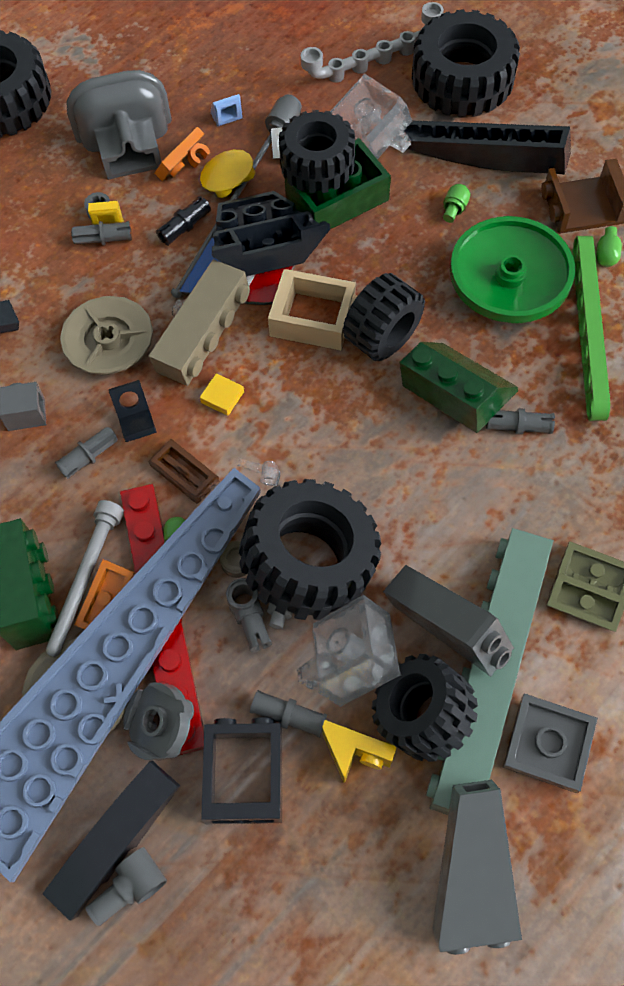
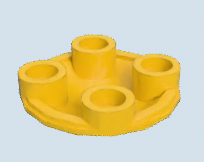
[200,149,255,198]

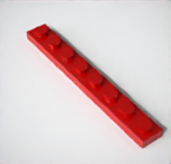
[120,484,204,756]

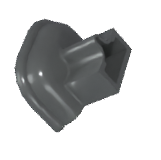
[66,70,172,180]

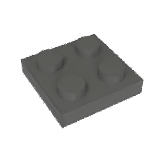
[503,693,598,794]

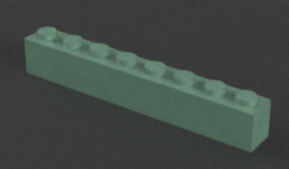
[426,528,554,815]

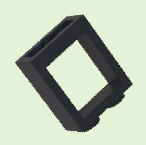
[201,717,282,825]

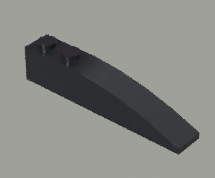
[394,120,571,175]

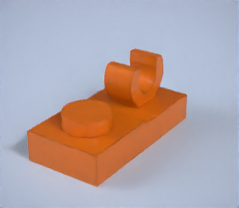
[154,126,210,182]
[74,559,136,630]

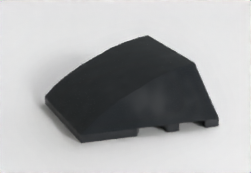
[212,191,330,277]

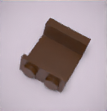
[541,158,624,234]

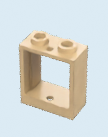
[268,269,357,350]

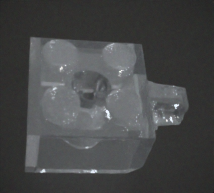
[330,74,412,159]
[297,595,401,707]

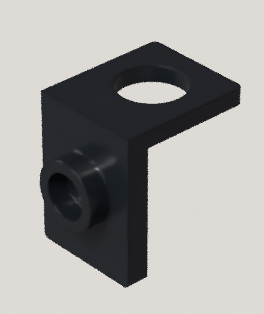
[108,380,157,442]

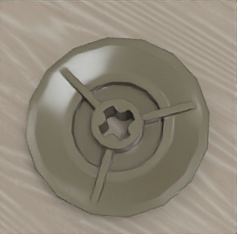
[60,296,153,375]

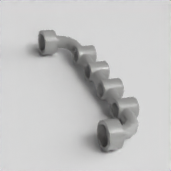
[301,2,444,83]

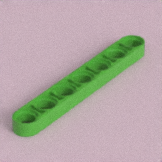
[573,236,610,421]

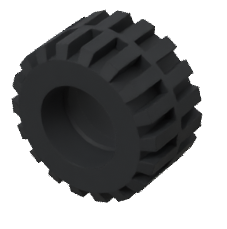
[279,110,355,193]
[343,273,425,362]
[372,654,478,762]

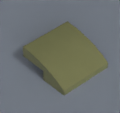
[546,541,624,632]

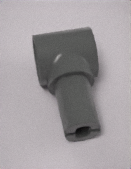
[226,578,272,652]
[85,847,167,926]

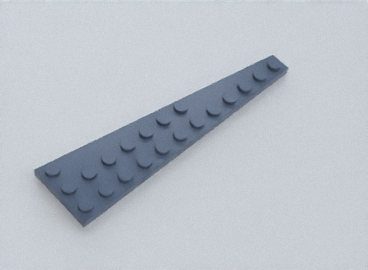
[0,468,261,882]

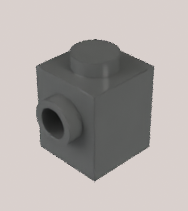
[0,382,47,431]

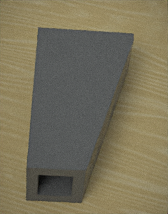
[383,565,514,677]
[432,779,522,955]

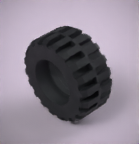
[411,9,520,117]
[0,30,51,138]
[239,479,381,620]

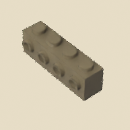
[149,259,250,386]

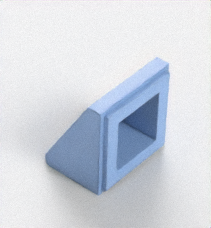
[211,94,243,126]

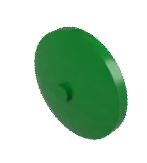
[450,216,575,323]

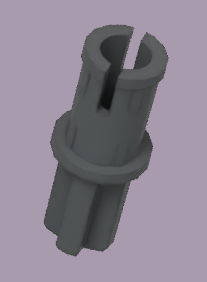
[71,221,132,245]
[55,427,118,479]

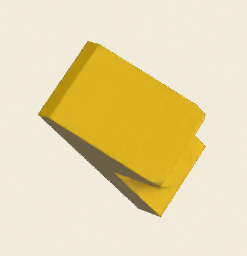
[322,720,397,783]

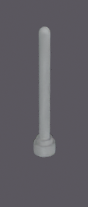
[46,500,124,657]

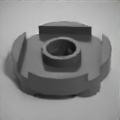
[123,682,194,760]

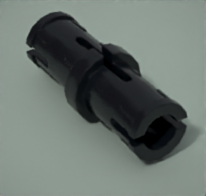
[156,196,211,246]

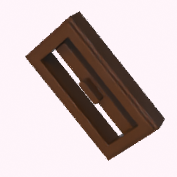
[149,439,220,504]

